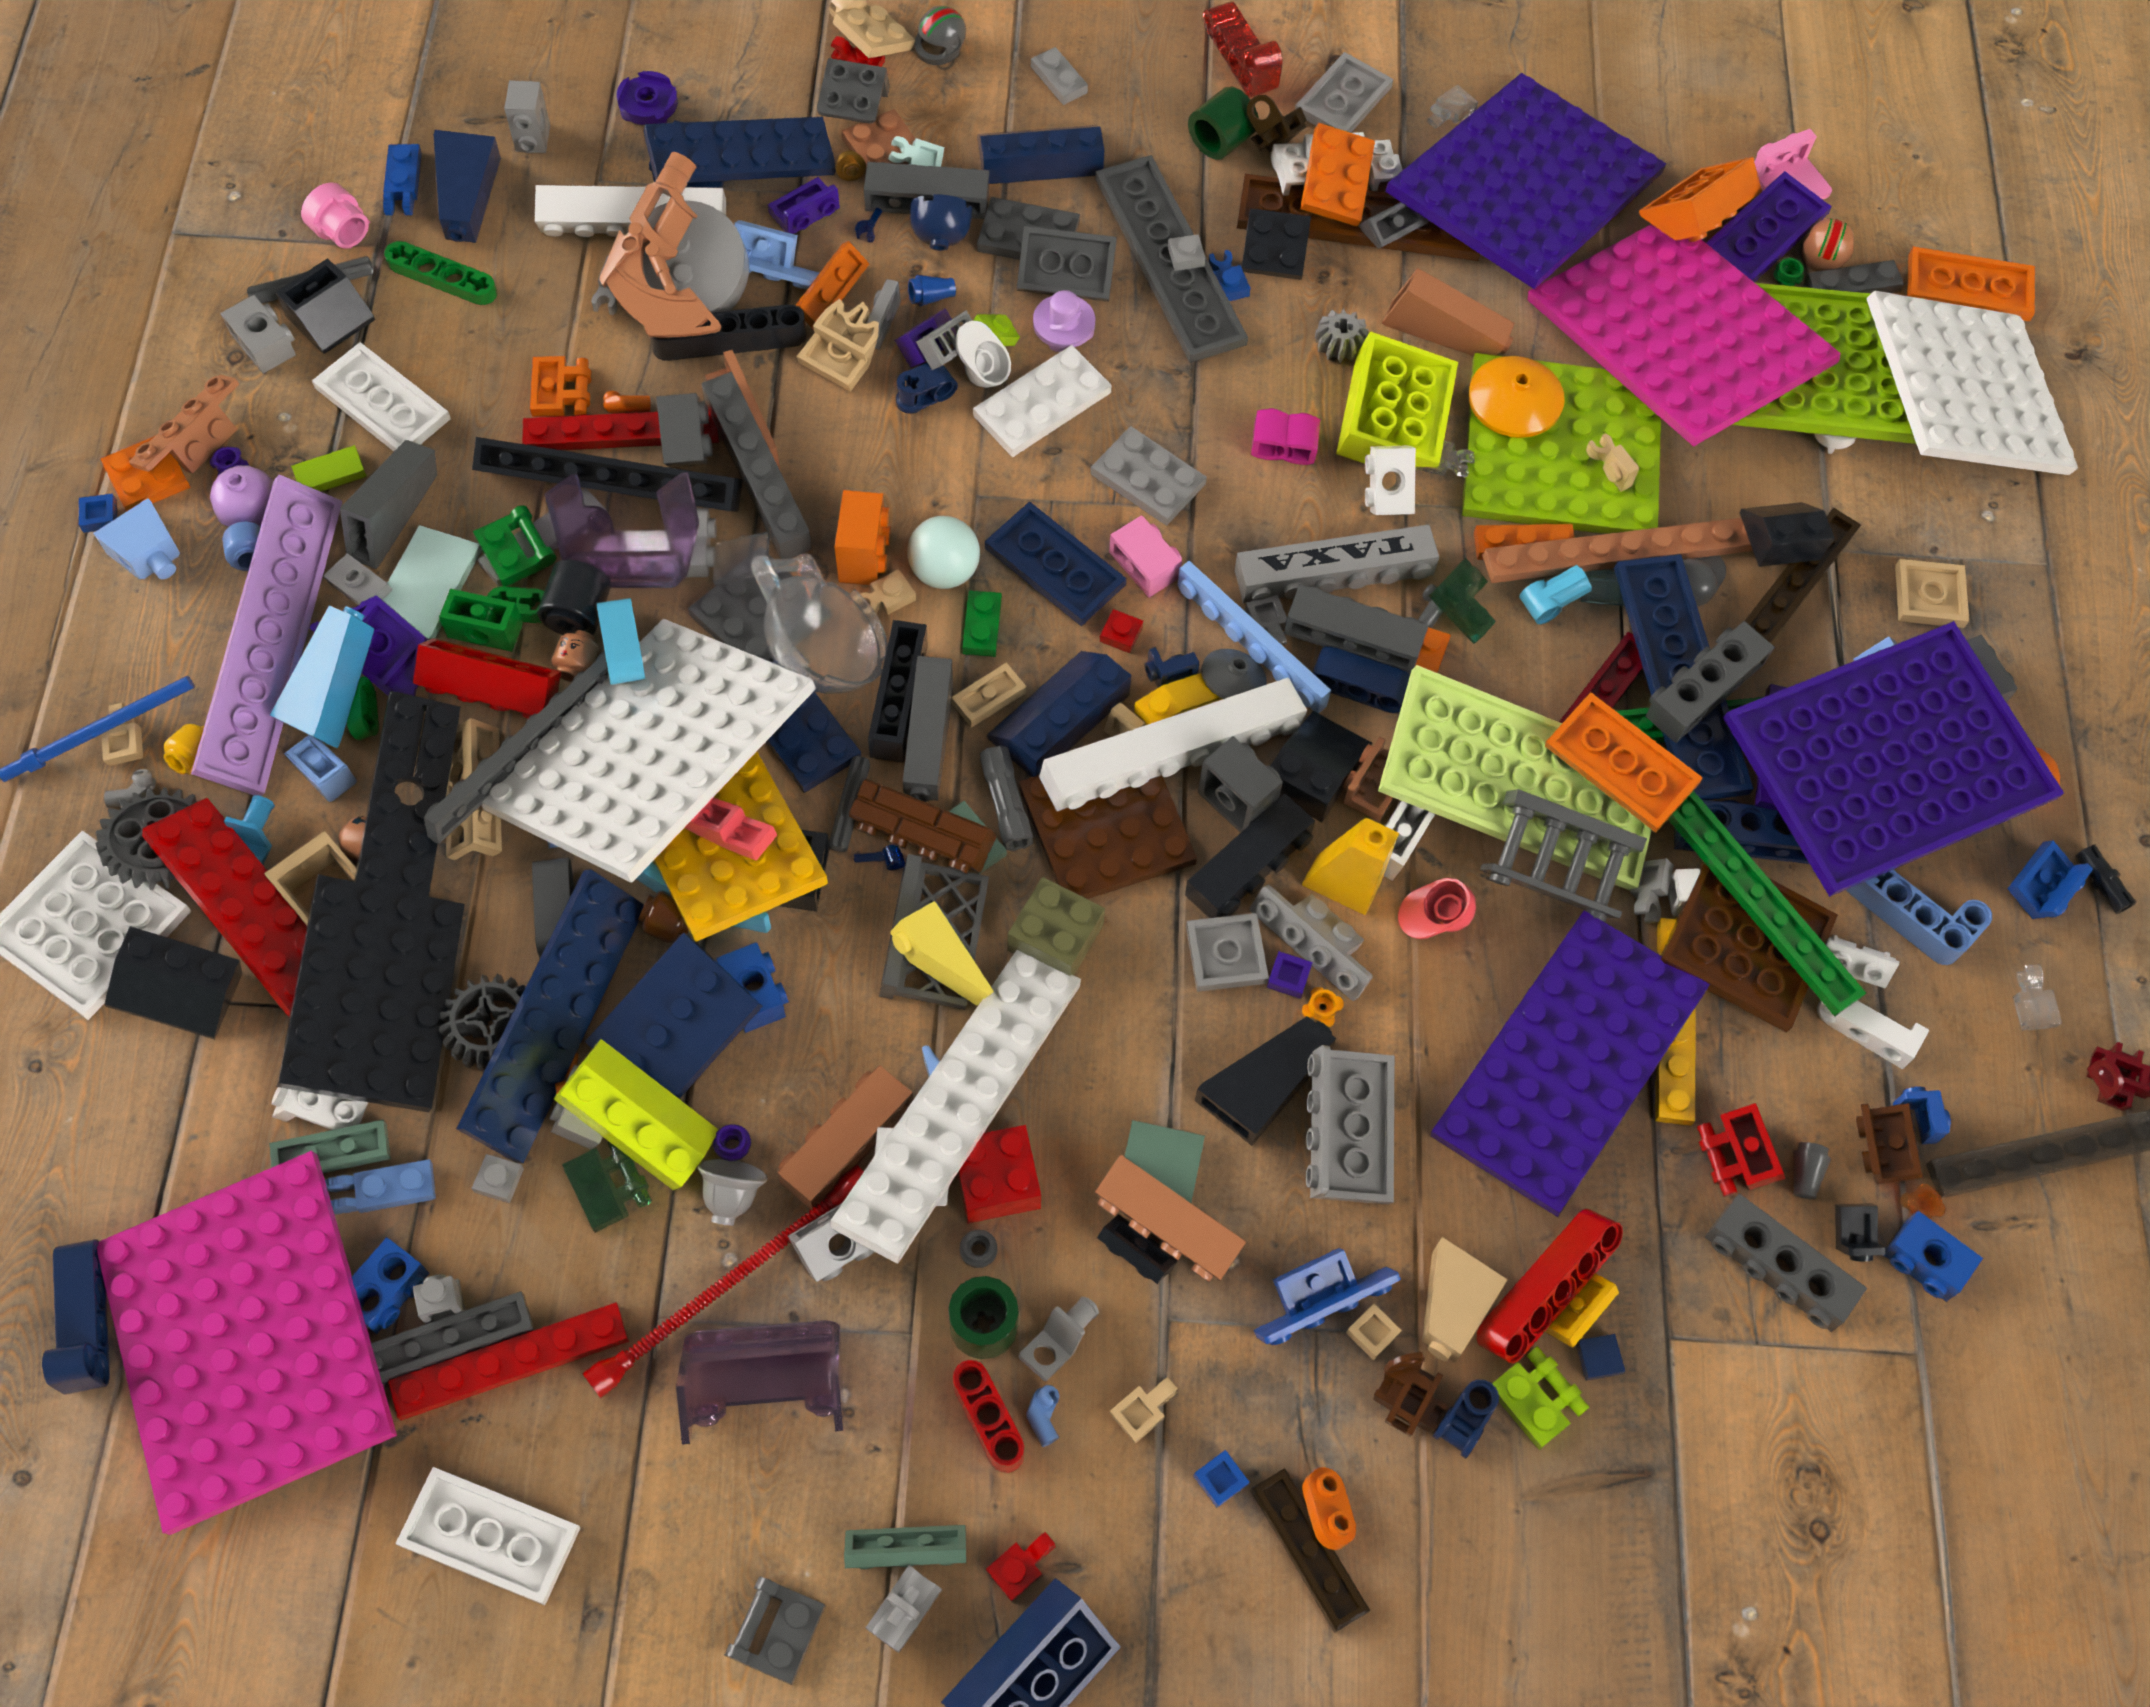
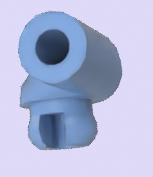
[1026,1385,1060,1447]

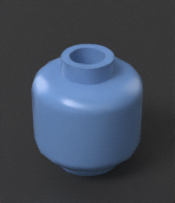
[222,521,261,571]

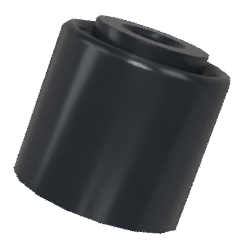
[537,560,612,635]

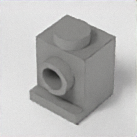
[413,1274,465,1324]

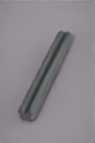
[247,256,374,304]

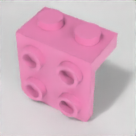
[1755,129,1832,199]

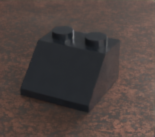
[1739,502,1835,567]

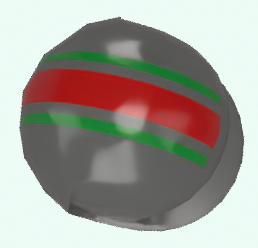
[915,5,966,65]

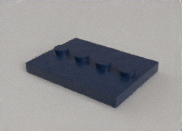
[585,933,763,1099]

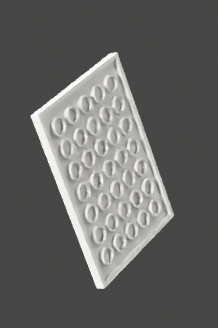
[481,618,816,883]

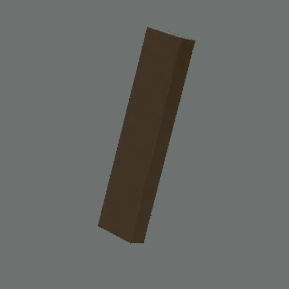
[1250,1468,1370,1633]

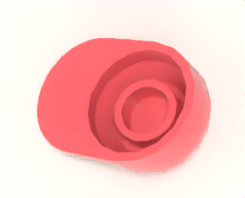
[1398,878,1476,939]

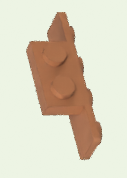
[129,375,239,474]

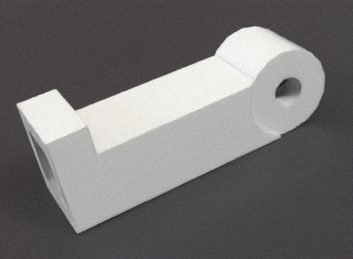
[1817,1000,1929,1069]

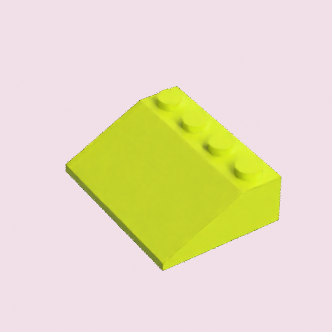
[1336,331,1458,468]

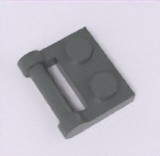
[724,1576,826,1685]

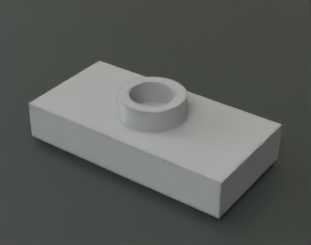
[323,553,392,606]

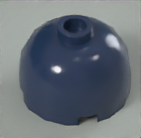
[910,194,972,251]

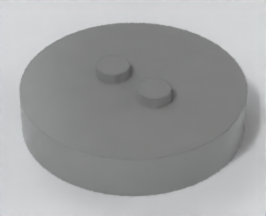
[643,201,749,313]

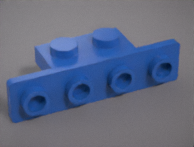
[1254,1248,1401,1345]

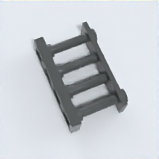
[1480,789,1647,922]

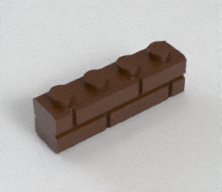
[849,779,997,875]

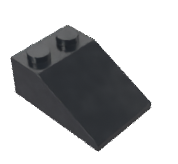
[1270,711,1372,823]

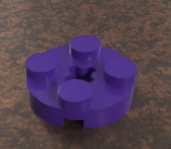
[616,71,678,125]

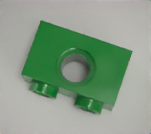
[439,589,523,652]

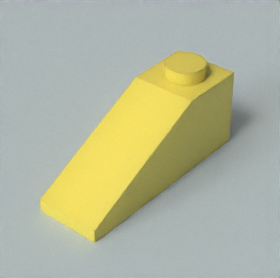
[890,901,994,1006]

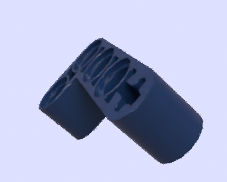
[42,1239,110,1395]

